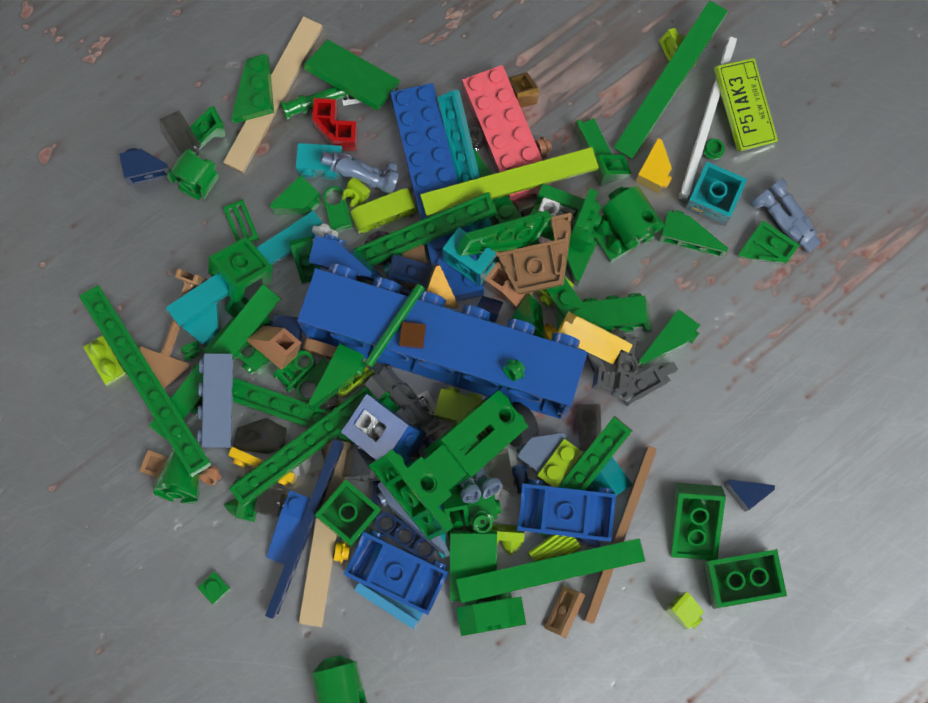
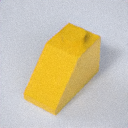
[636,138,672,194]

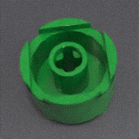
[167,149,219,200]

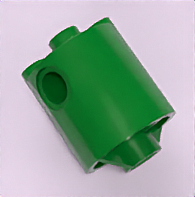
[602,186,666,251]
[311,655,367,703]

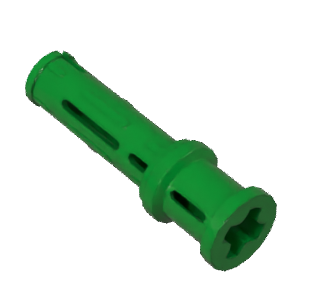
[280,87,347,120]

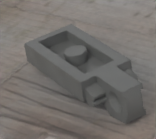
[621,362,678,407]

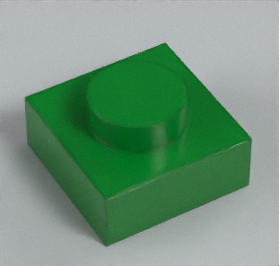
[197,571,231,605]

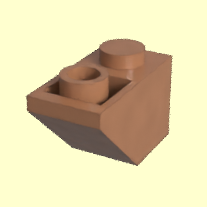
[484,262,533,309]
[247,326,302,370]

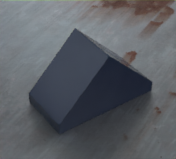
[724,479,775,512]

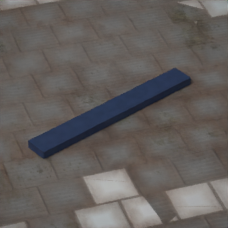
[265,439,345,619]

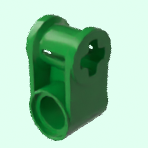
[273,350,316,393]

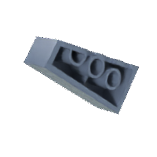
[198,354,233,449]

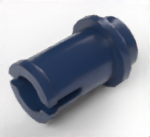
[510,464,529,494]

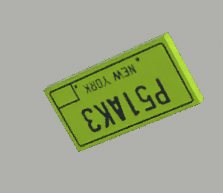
[714,58,778,152]

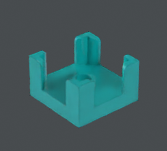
[442,227,497,287]

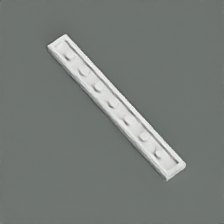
[678,37,737,202]

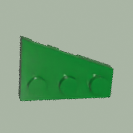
[231,54,274,124]

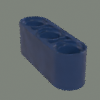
[375,512,435,560]

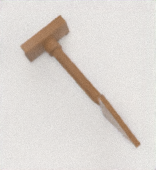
[139,269,208,389]

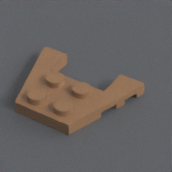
[496,213,573,295]

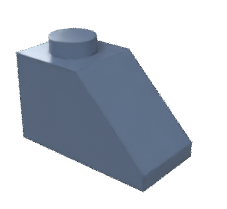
[516,433,566,475]

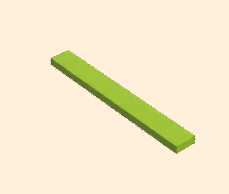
[420,147,599,217]

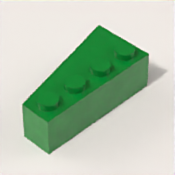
[555,293,652,333]

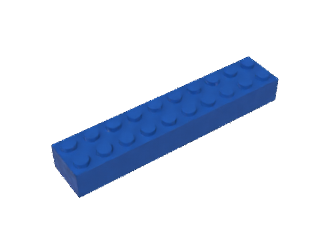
[390,83,484,302]

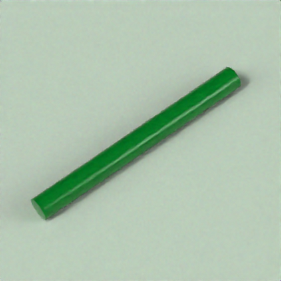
[364,284,425,367]

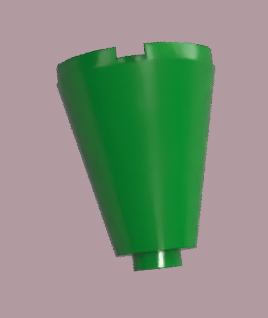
[152,449,199,504]

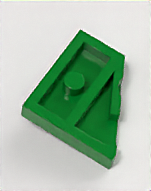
[737,220,800,264]

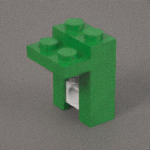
[530,183,603,252]

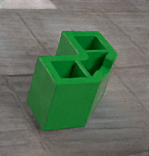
[456,593,527,636]

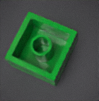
[315,479,381,547]

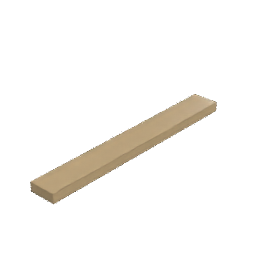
[223,16,323,174]
[299,440,352,627]

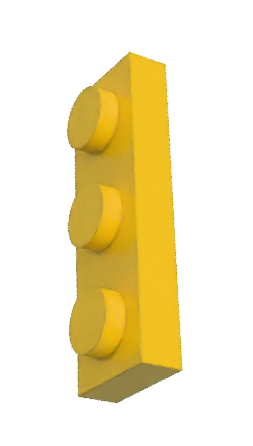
[228,447,297,486]

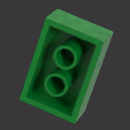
[703,549,787,609]

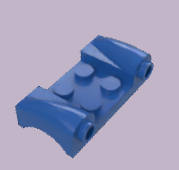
[517,479,616,542]
[343,529,449,615]

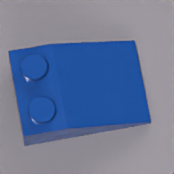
[308,234,384,281]

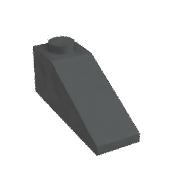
[343,446,380,482]

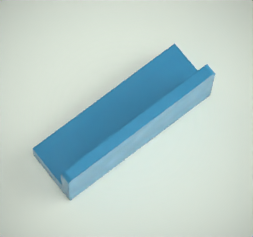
[354,583,424,629]

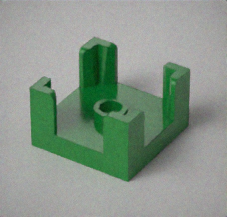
[208,237,273,303]

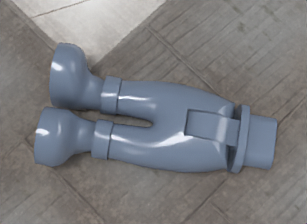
[320,151,399,194]
[751,178,822,253]
[443,429,503,503]

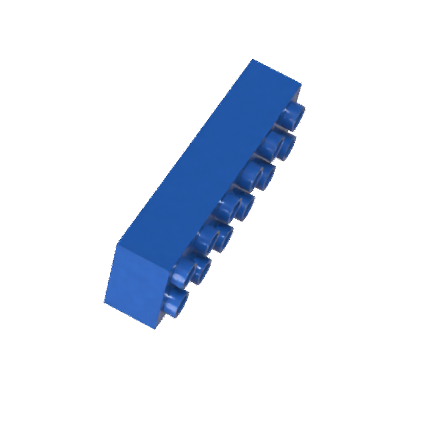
[297,264,588,421]

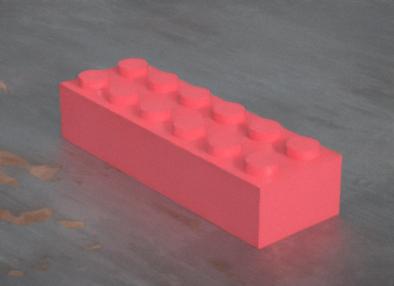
[462,65,551,203]

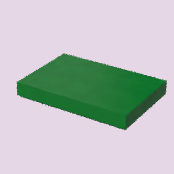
[450,531,497,601]

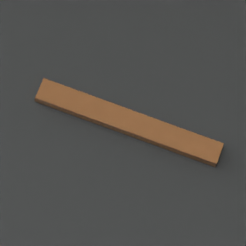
[583,446,657,624]

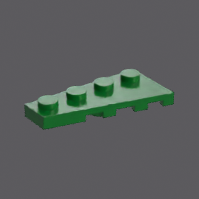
[456,210,552,256]

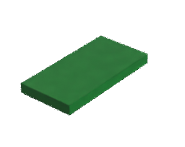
[304,39,401,111]

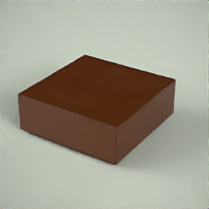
[399,322,426,349]

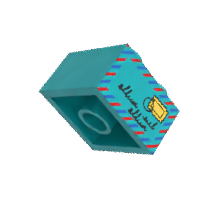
[685,162,748,226]

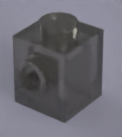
[254,483,288,517]

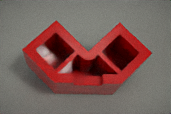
[312,98,358,151]

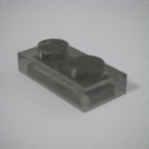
[577,404,602,451]

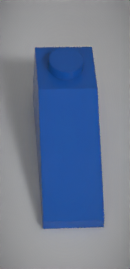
[266,491,311,565]

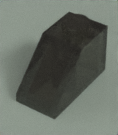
[233,418,287,454]
[484,448,516,496]

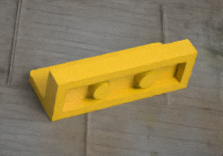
[557,311,633,364]

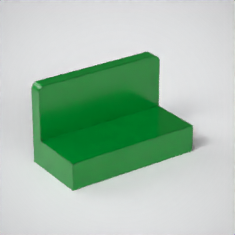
[574,118,612,157]

